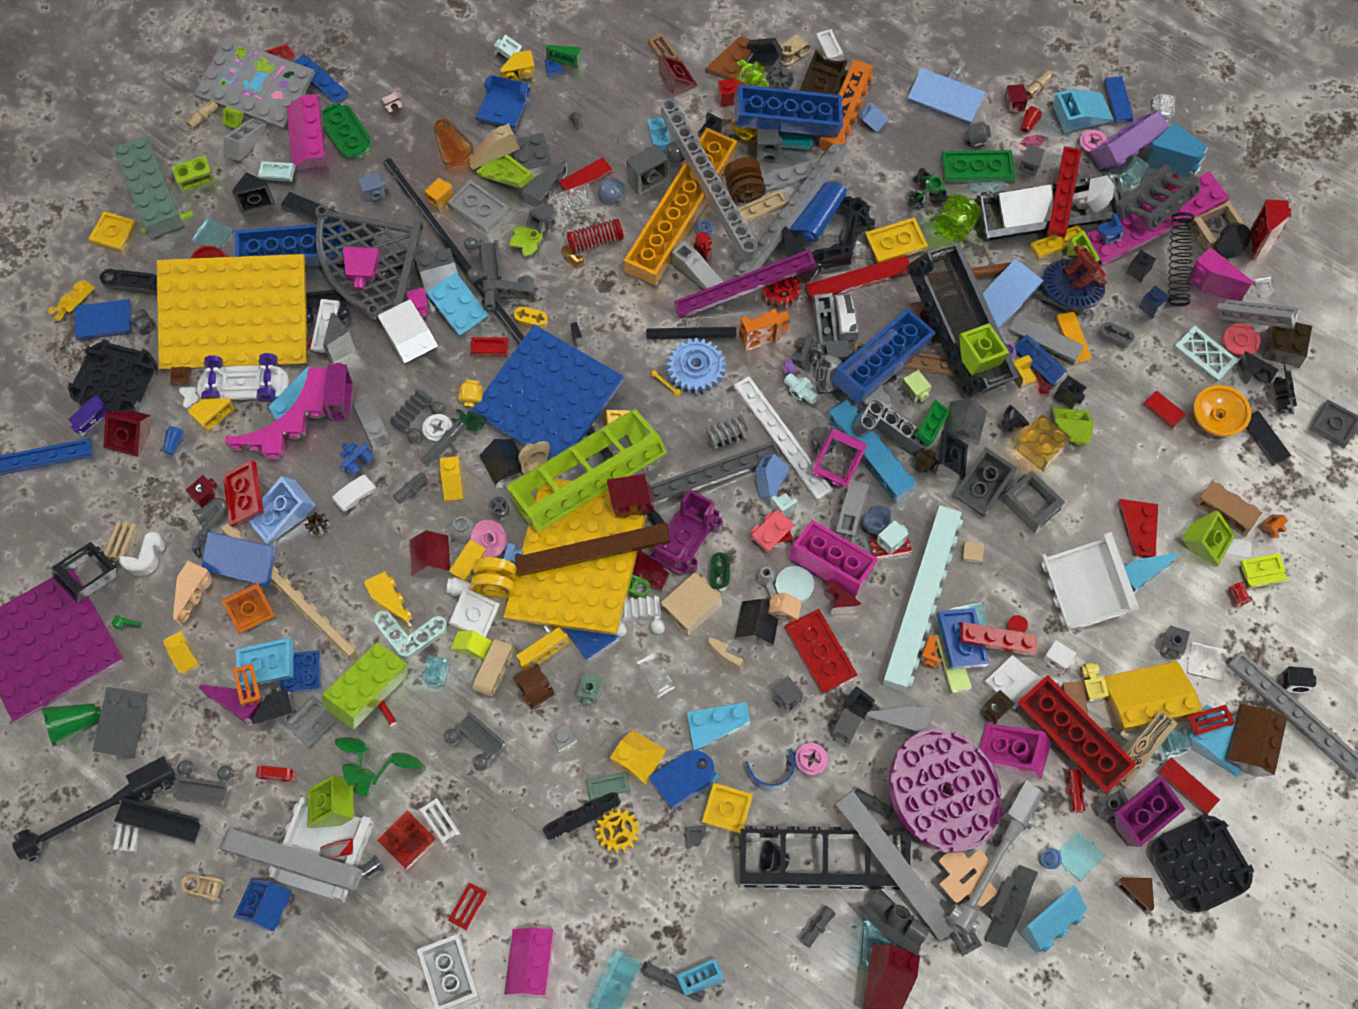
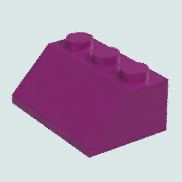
[1114,775,1185,847]

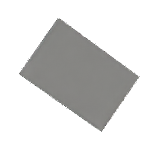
[447,180,510,234]

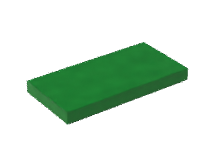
[941,150,1015,183]

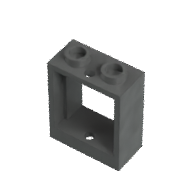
[1002,471,1065,533]

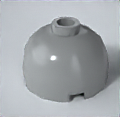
[814,355,843,392]

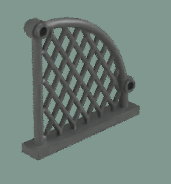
[315,205,423,320]

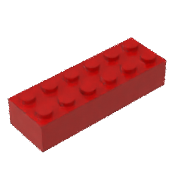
[1018,675,1137,796]

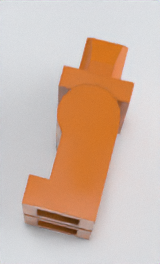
[739,308,790,350]

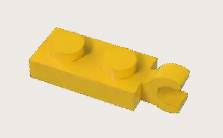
[47,280,94,321]

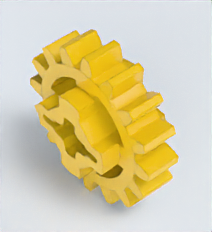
[595,808,641,855]

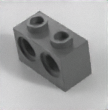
[756,129,782,164]

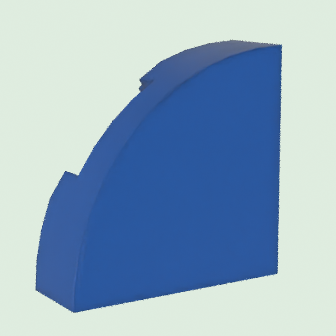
[545,60,564,77]

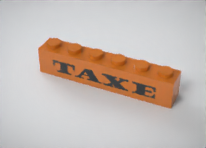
[819,59,874,151]

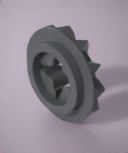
[766,66,794,89]

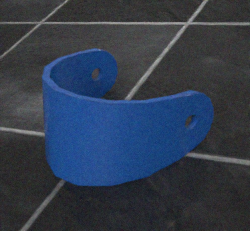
[745,749,795,792]

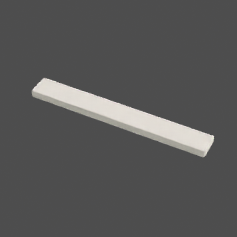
[734,376,833,502]

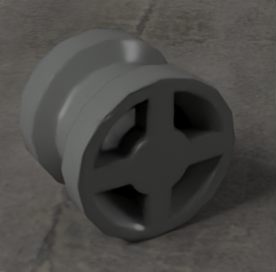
[489,497,510,520]

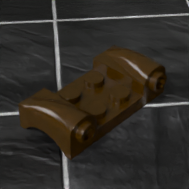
[799,50,848,95]

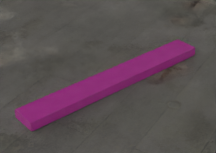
[674,249,817,319]

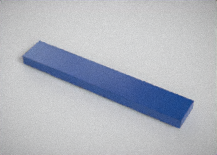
[0,438,93,476]

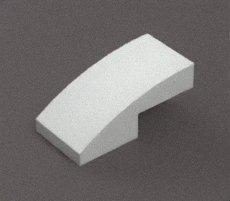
[332,474,376,512]

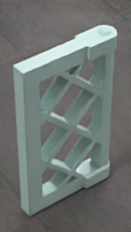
[1174,325,1239,382]

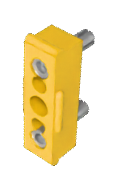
[515,626,570,670]

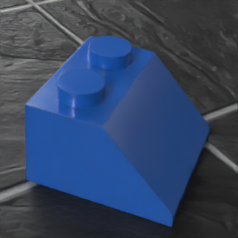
[233,878,292,932]

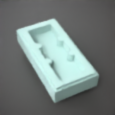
[257,161,296,182]

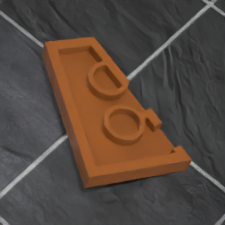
[705,36,752,80]

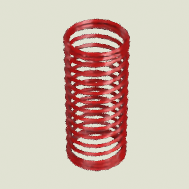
[566,218,624,254]

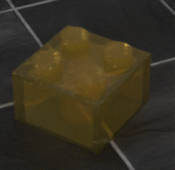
[1014,414,1072,472]

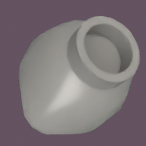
[447,516,475,544]

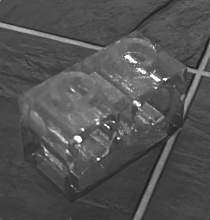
[555,183,595,216]

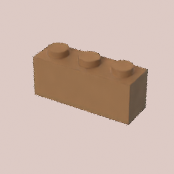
[1195,481,1263,537]

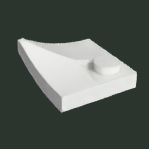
[984,655,1043,711]

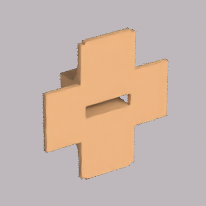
[939,849,998,908]

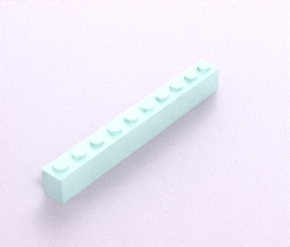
[882,505,963,693]

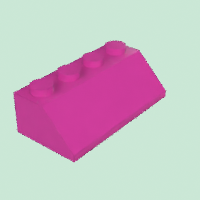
[287,94,328,170]
[789,520,879,598]

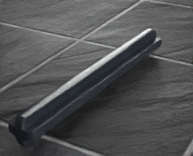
[646,327,737,339]

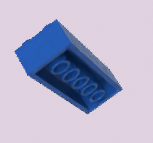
[734,84,843,137]
[235,222,347,267]
[831,309,936,405]

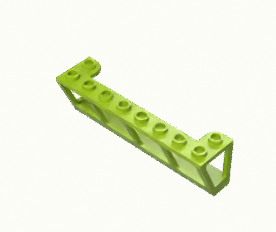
[506,408,667,532]

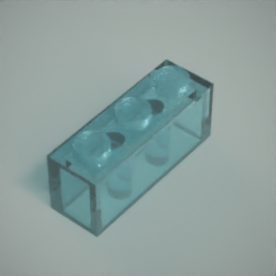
[589,951,642,1009]

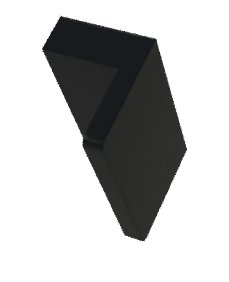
[747,38,783,67]

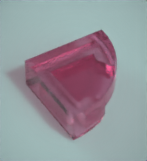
[1021,134,1046,148]

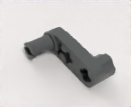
[483,275,534,310]

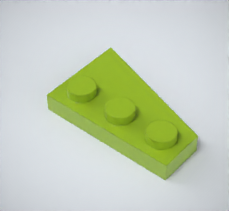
[476,155,534,188]

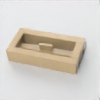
[104,520,138,561]

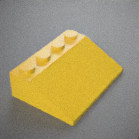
[1104,661,1203,734]

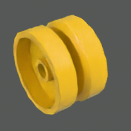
[470,557,517,598]

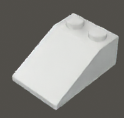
[378,299,438,365]

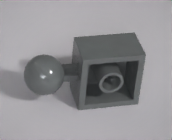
[626,141,685,195]

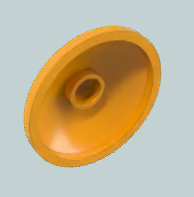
[1193,385,1251,437]

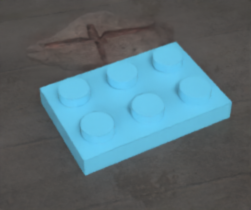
[426,272,489,337]
[236,638,293,689]

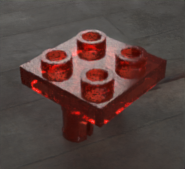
[1064,244,1108,291]
[377,810,437,870]

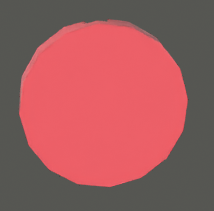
[1222,323,1261,358]

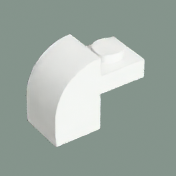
[1072,175,1115,212]

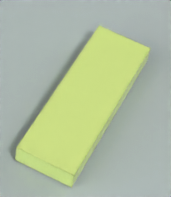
[935,635,971,693]

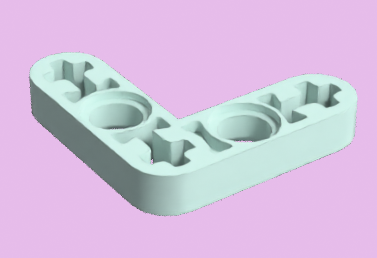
[374,610,448,660]

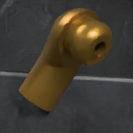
[561,245,584,267]

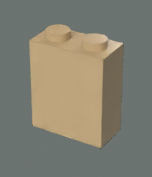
[661,572,722,636]

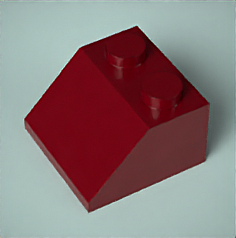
[607,474,655,518]

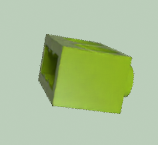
[172,156,215,193]

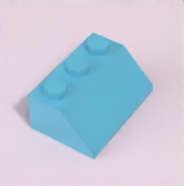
[1019,885,1087,953]

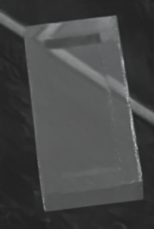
[638,653,675,697]

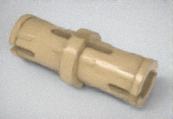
[1025,70,1054,100]
[185,99,219,129]

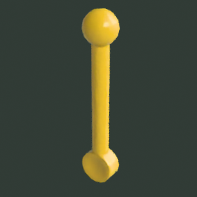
[651,370,681,397]

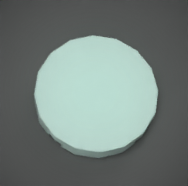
[775,566,814,603]

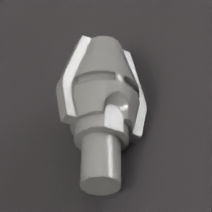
[945,59,965,82]

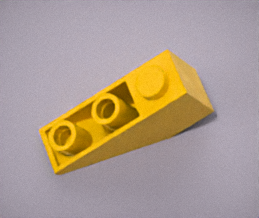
[364,571,413,628]

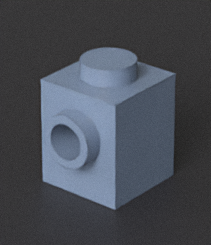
[358,172,387,202]

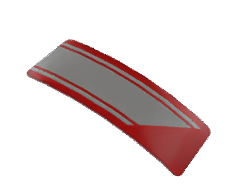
[320,839,353,859]

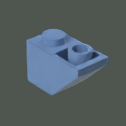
[755,454,790,500]

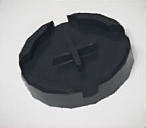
[1216,222,1251,258]

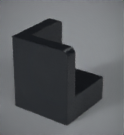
[698,112,722,137]
[843,686,876,720]

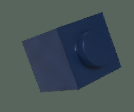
[1139,285,1170,319]

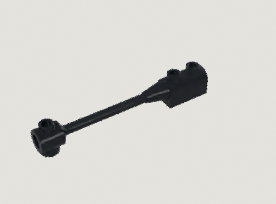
[12,756,177,862]

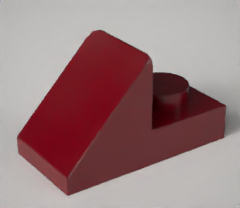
[825,579,862,615]

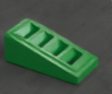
[545,45,582,68]

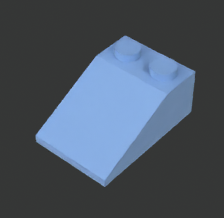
[248,476,316,544]

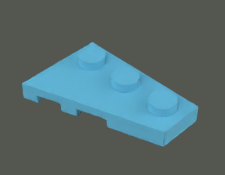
[269,366,309,420]
[687,702,750,751]

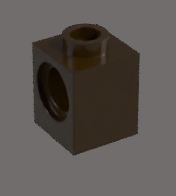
[981,690,1015,724]

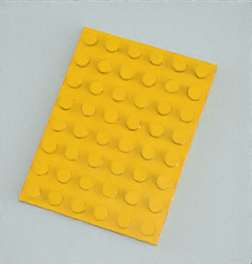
[157,254,308,370]
[503,479,646,635]

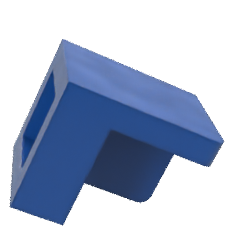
[1098,213,1124,245]

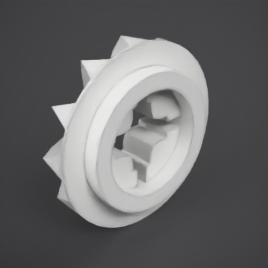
[422,414,452,442]

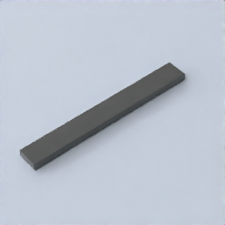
[651,441,782,505]

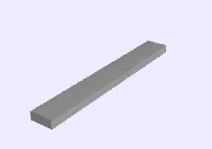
[1227,651,1358,780]
[836,790,954,941]

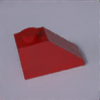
[718,78,747,107]

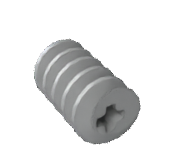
[705,414,748,449]

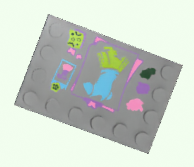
[194,37,316,131]

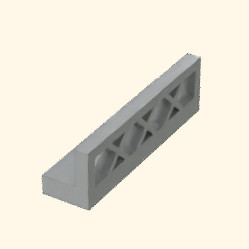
[1217,299,1300,329]

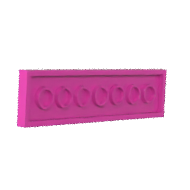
[1086,171,1229,266]

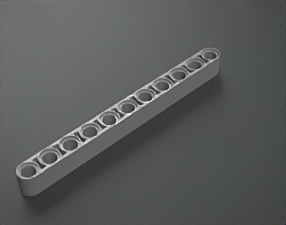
[661,98,757,261]

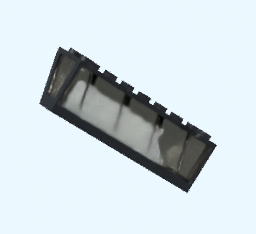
[906,242,1020,399]

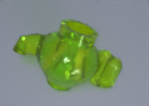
[736,59,769,87]

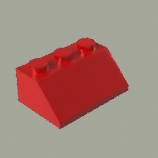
[1250,199,1292,260]

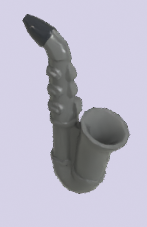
[191,498,227,559]

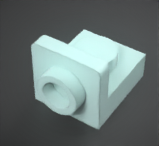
[493,35,522,59]

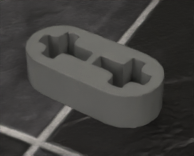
[1099,322,1135,348]

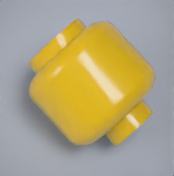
[458,380,483,408]

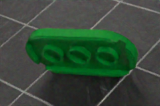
[322,103,371,159]

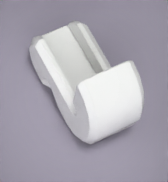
[119,531,165,576]

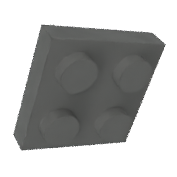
[513,133,552,170]

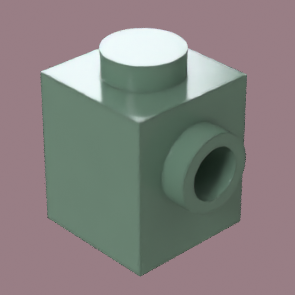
[577,673,604,706]

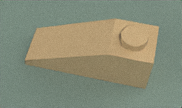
[468,123,520,170]

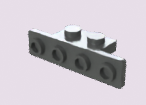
[987,865,1039,949]

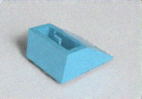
[1052,89,1114,133]

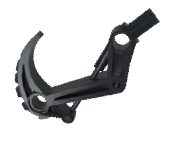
[804,196,876,283]

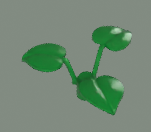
[334,737,425,796]

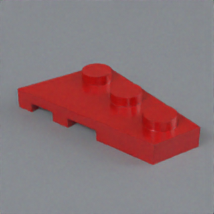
[1118,499,1158,558]

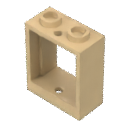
[1188,201,1246,252]

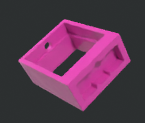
[811,427,867,487]

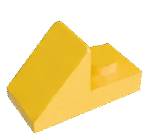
[163,631,199,675]

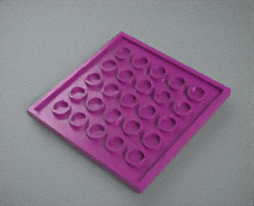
[0,569,125,724]

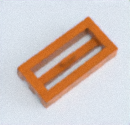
[233,663,262,707]

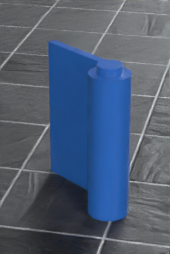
[789,183,848,243]

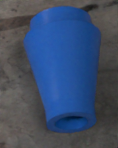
[163,426,184,455]

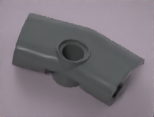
[857,889,930,956]

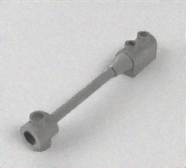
[946,780,1045,935]

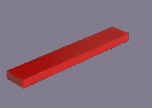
[1047,146,1082,238]
[805,255,910,302]

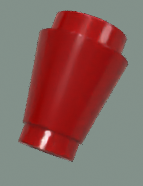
[1020,106,1042,134]

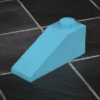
[1123,553,1179,593]

